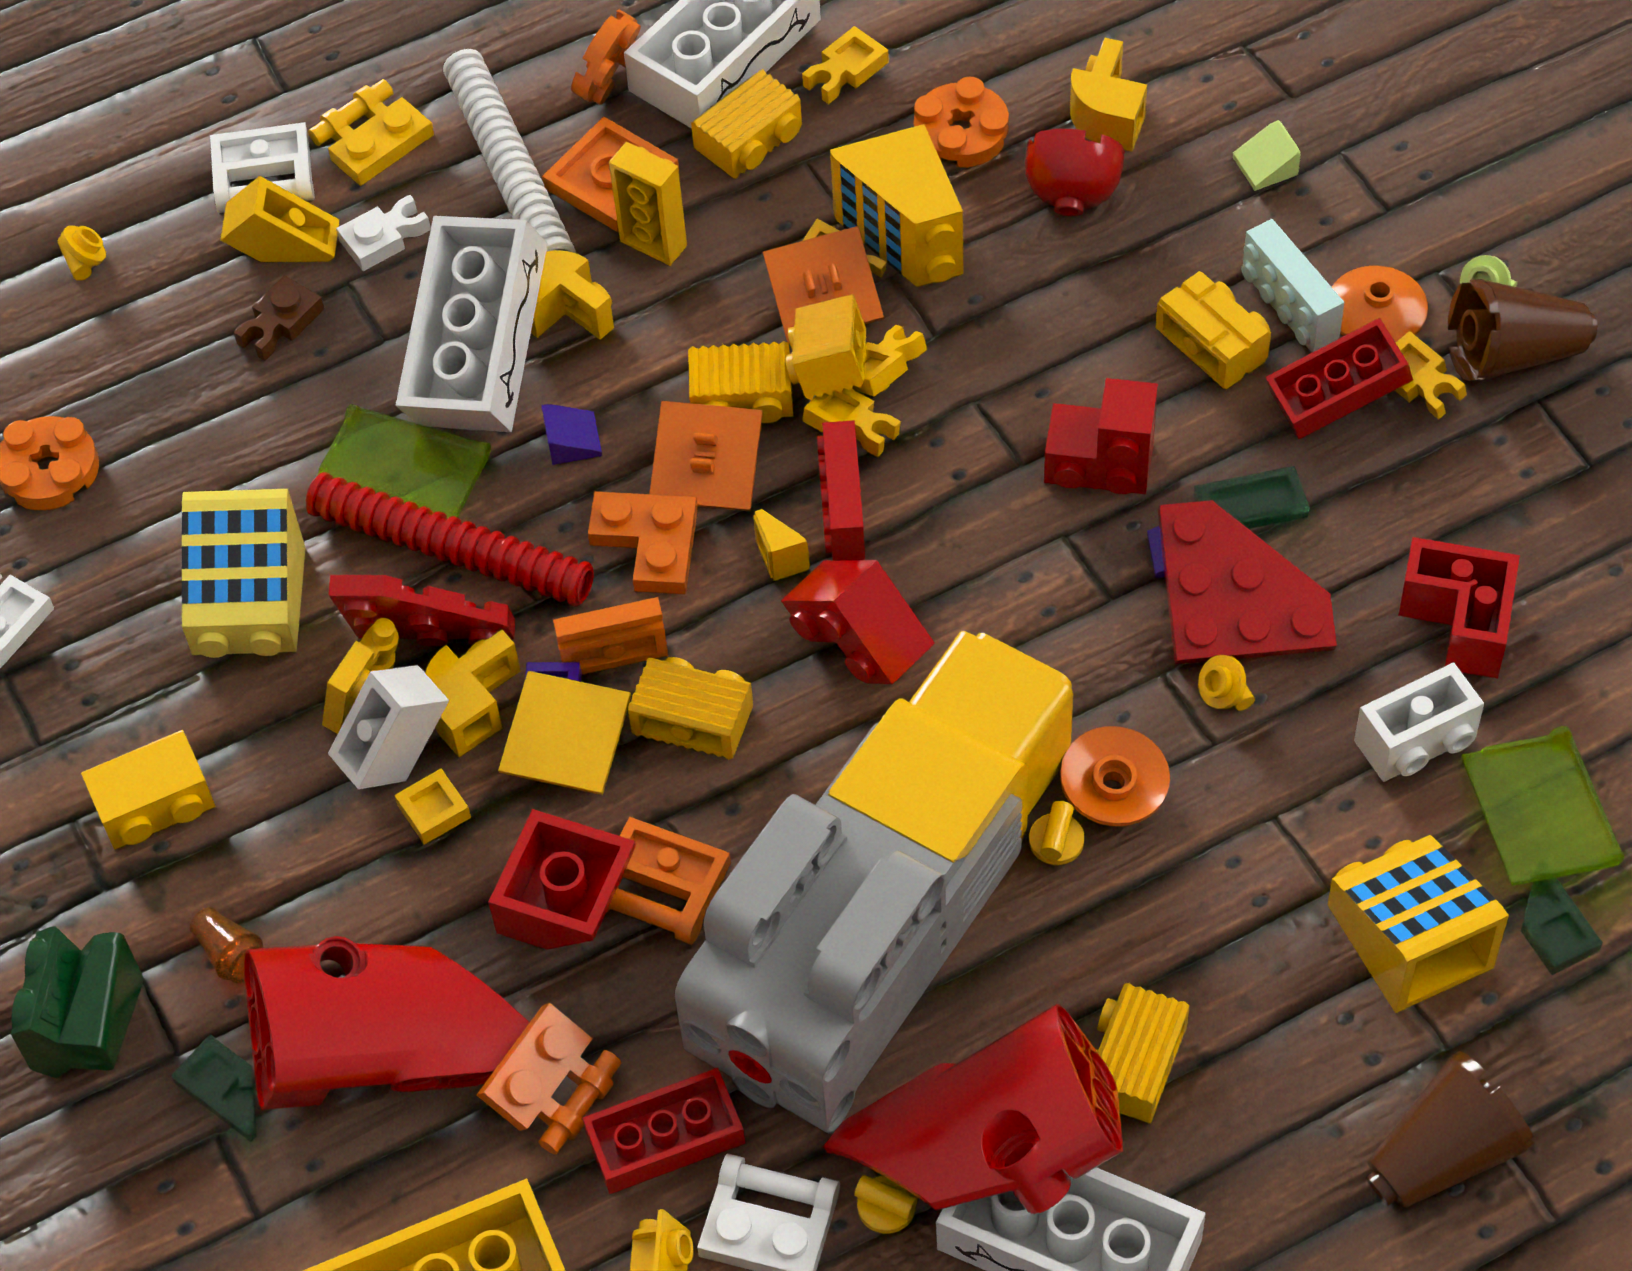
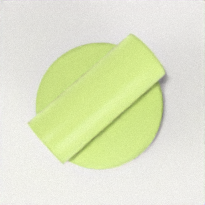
[1460,255,1517,287]

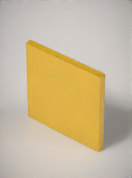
[498,671,632,795]

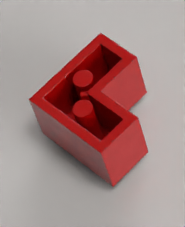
[1044,378,1158,495]
[1398,537,1520,679]
[781,560,935,685]

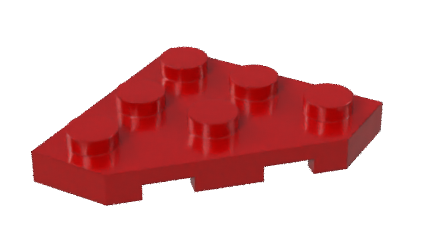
[1158,500,1337,664]
[329,575,515,646]

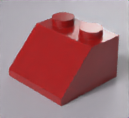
[488,809,636,950]

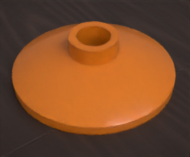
[1332,266,1428,343]
[1060,726,1170,826]

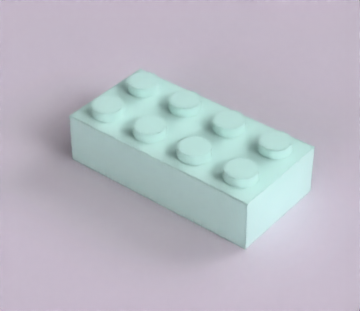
[1241,219,1345,353]

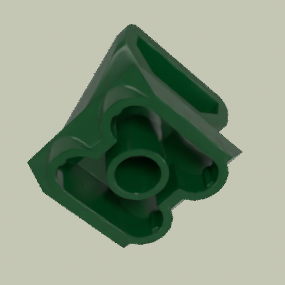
[11,926,143,1078]

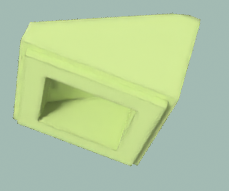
[1233,120,1301,191]

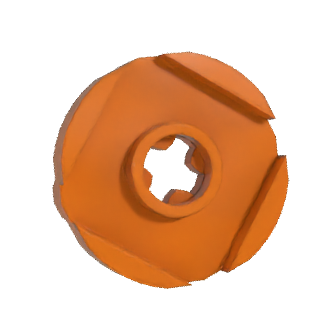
[571,9,641,105]
[913,77,1009,168]
[0,416,99,510]

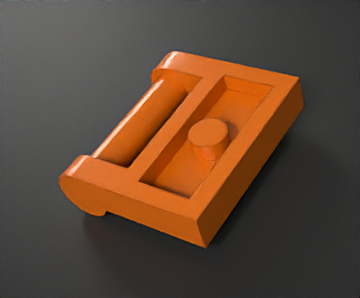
[606,817,731,945]

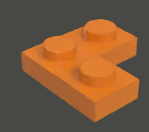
[588,491,698,594]

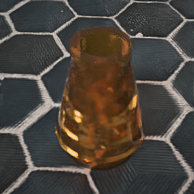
[190,907,263,983]

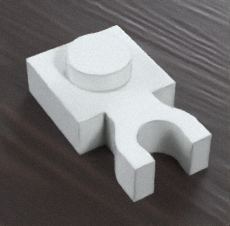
[336,195,431,271]

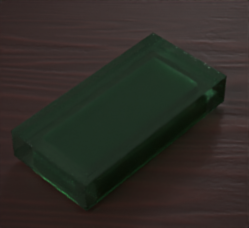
[1194,466,1309,529]

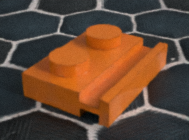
[553,597,668,675]

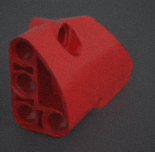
[244,936,530,1110]
[823,1004,1123,1214]

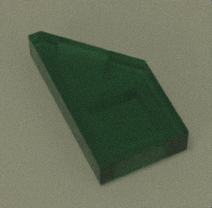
[1521,861,1603,975]
[171,1035,257,1142]

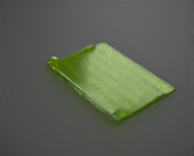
[317,404,491,519]
[1461,726,1624,886]

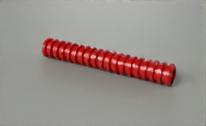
[306,472,594,607]

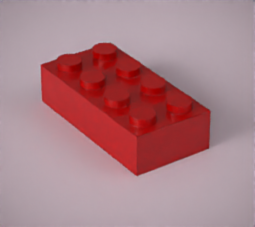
[1265,318,1413,440]
[817,420,865,561]
[582,1067,745,1195]

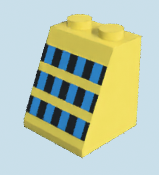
[182,489,306,658]

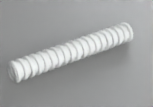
[443,49,576,253]

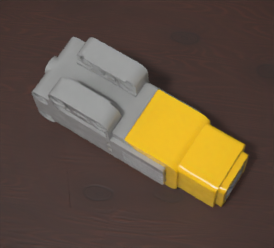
[675,631,1073,1134]

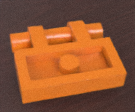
[477,1003,622,1155]

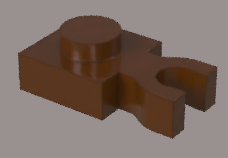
[233,275,324,361]

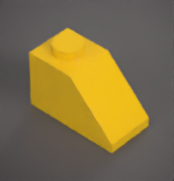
[220,176,339,262]

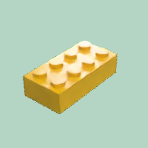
[609,142,687,266]

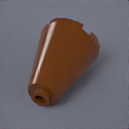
[1448,279,1597,381]
[1366,1051,1535,1208]

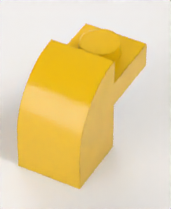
[1070,38,1147,152]
[531,250,614,340]
[425,630,521,758]

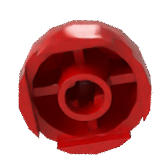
[1025,129,1125,216]

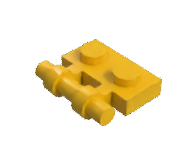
[308,79,434,186]
[322,618,399,734]

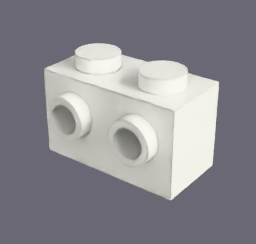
[1354,662,1484,782]
[328,665,449,789]

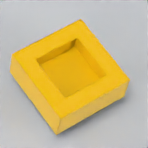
[394,768,471,845]

